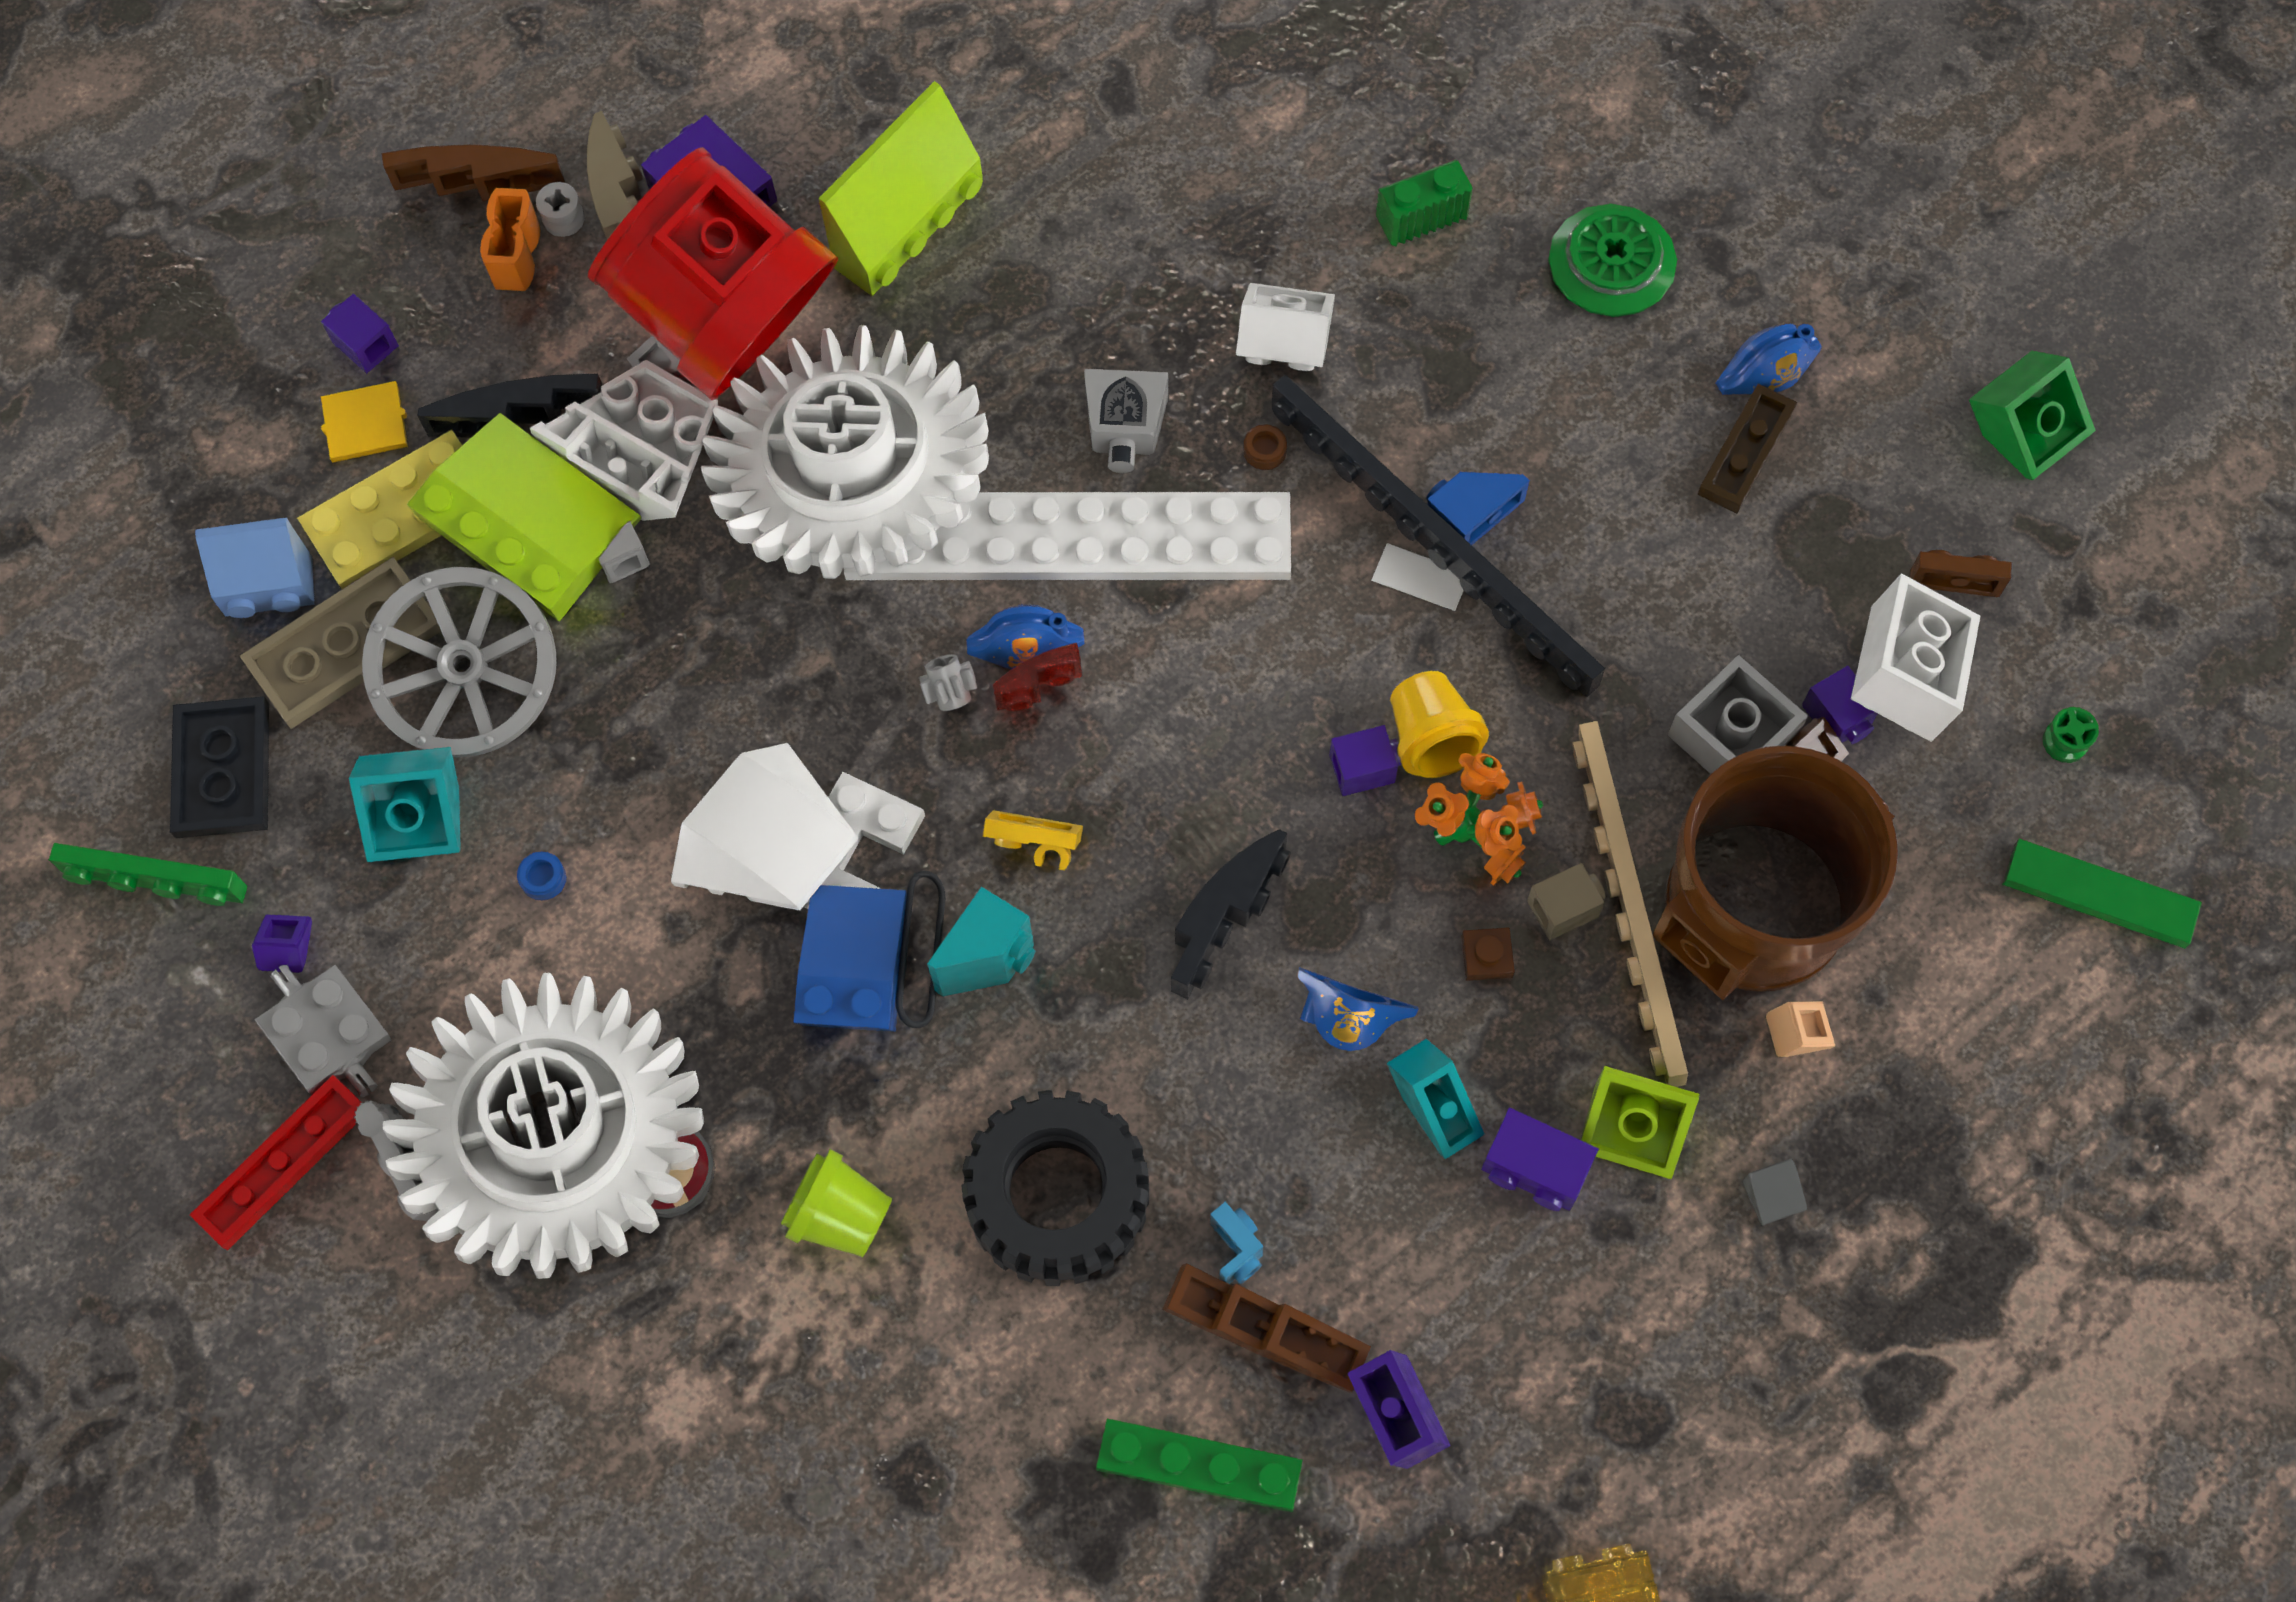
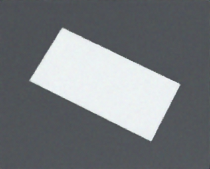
[1371,543,1464,611]

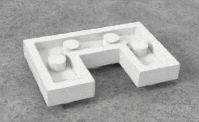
[803,772,925,909]

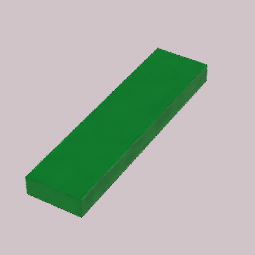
[2002,838,2202,949]

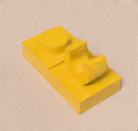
[983,810,1083,871]

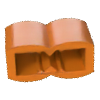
[480,188,541,291]

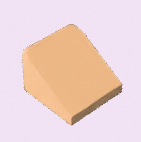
[1766,1001,1835,1057]

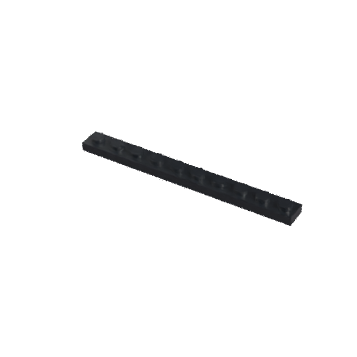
[1272,375,1605,697]

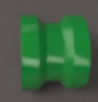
[2043,707,2099,763]

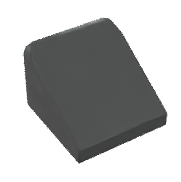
[1742,1158,1807,1226]

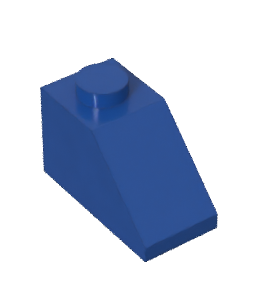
[1426,472,1530,545]

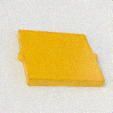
[321,381,408,463]

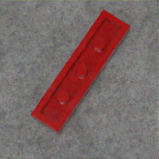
[189,1075,362,1251]

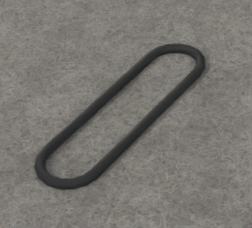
[895,870,946,1028]

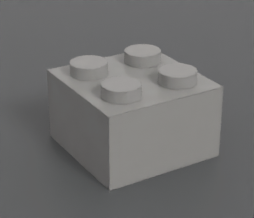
[1668,655,1808,774]

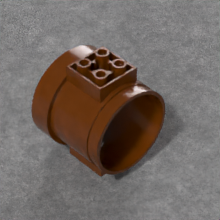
[1653,746,1898,1000]

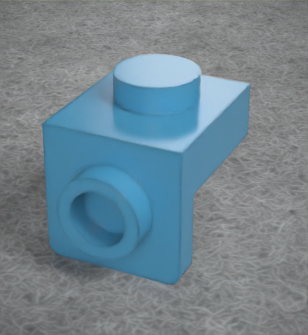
[1210,1202,1264,1284]

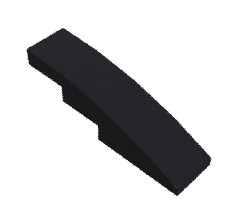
[417,374,602,438]

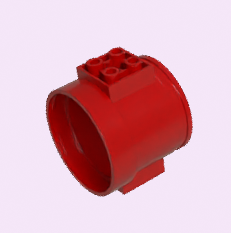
[587,147,838,400]

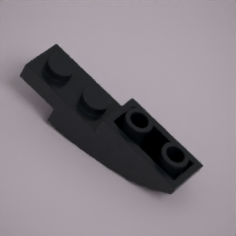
[1171,829,1291,1000]

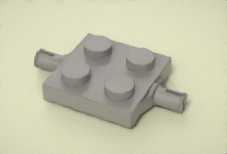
[254,965,391,1098]

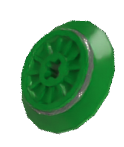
[1548,204,1677,317]

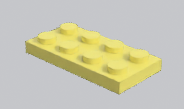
[297,430,462,589]

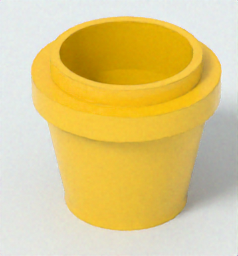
[1390,671,1489,778]

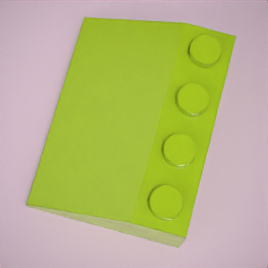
[818,81,983,296]
[407,413,642,622]

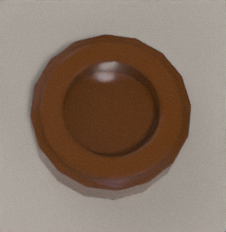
[1243,424,1287,470]

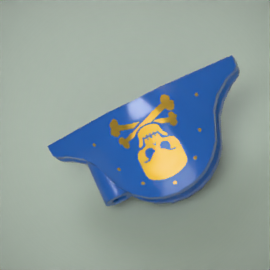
[1715,324,1822,395]
[966,604,1085,671]
[1298,967,1419,1051]

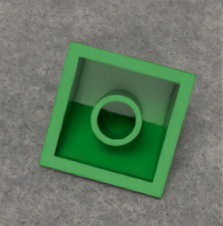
[1969,350,2096,480]

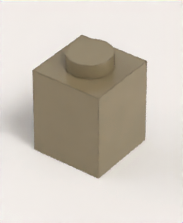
[1527,863,1606,941]

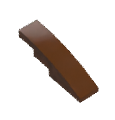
[381,144,565,202]
[1162,1263,1371,1393]

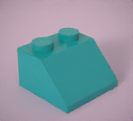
[349,747,461,862]
[927,887,1035,997]

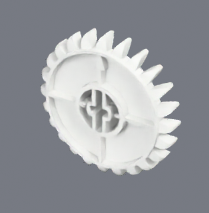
[701,325,989,579]
[383,973,704,1279]

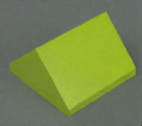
[1580,1066,1699,1179]

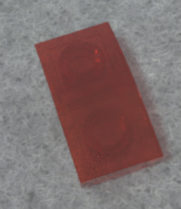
[993,643,1082,712]

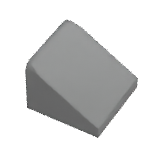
[599,521,650,583]

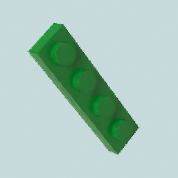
[48,843,248,906]
[1096,1418,1303,1512]

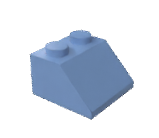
[195,518,315,618]

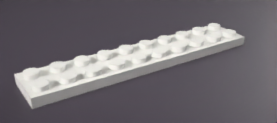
[844,492,1291,580]

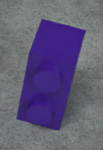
[1481,1107,1599,1211]
[1347,1350,1451,1469]

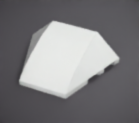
[530,360,718,521]
[671,743,858,910]

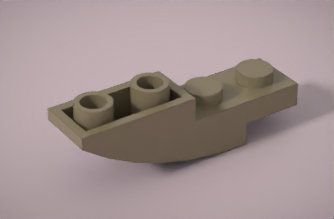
[587,111,643,240]

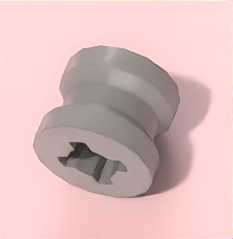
[536,182,585,237]

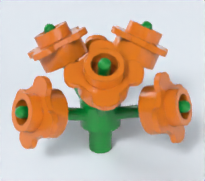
[1415,753,1543,886]

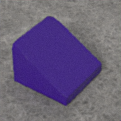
[252,914,312,973]

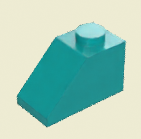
[1386,1039,1485,1159]

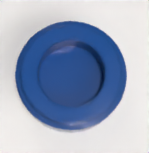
[517,852,567,901]

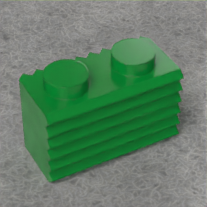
[1375,160,1473,247]

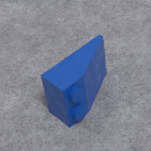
[794,885,907,1032]

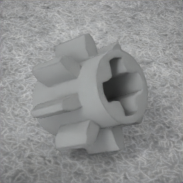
[919,654,977,711]

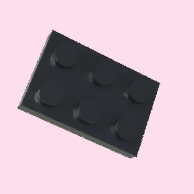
[170,696,269,839]

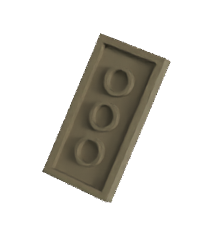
[240,557,441,729]

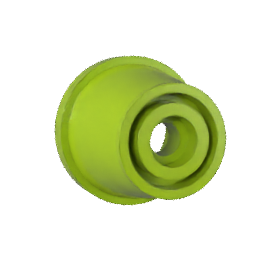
[781,1149,892,1258]

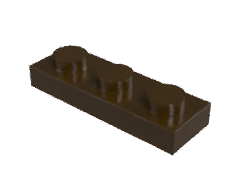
[1697,384,1798,514]

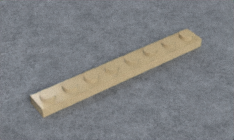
[1572,721,1688,1087]

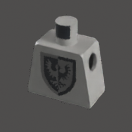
[1084,369,1168,473]

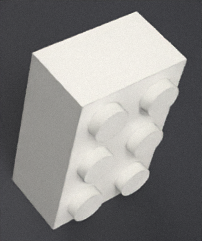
[1851,573,1980,742]

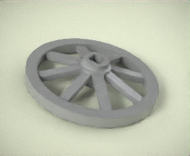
[362,567,557,757]

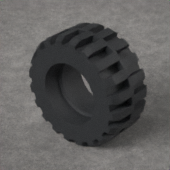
[961,1090,1149,1286]

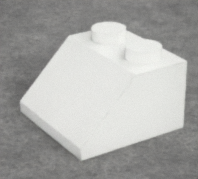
[1236,283,1335,371]

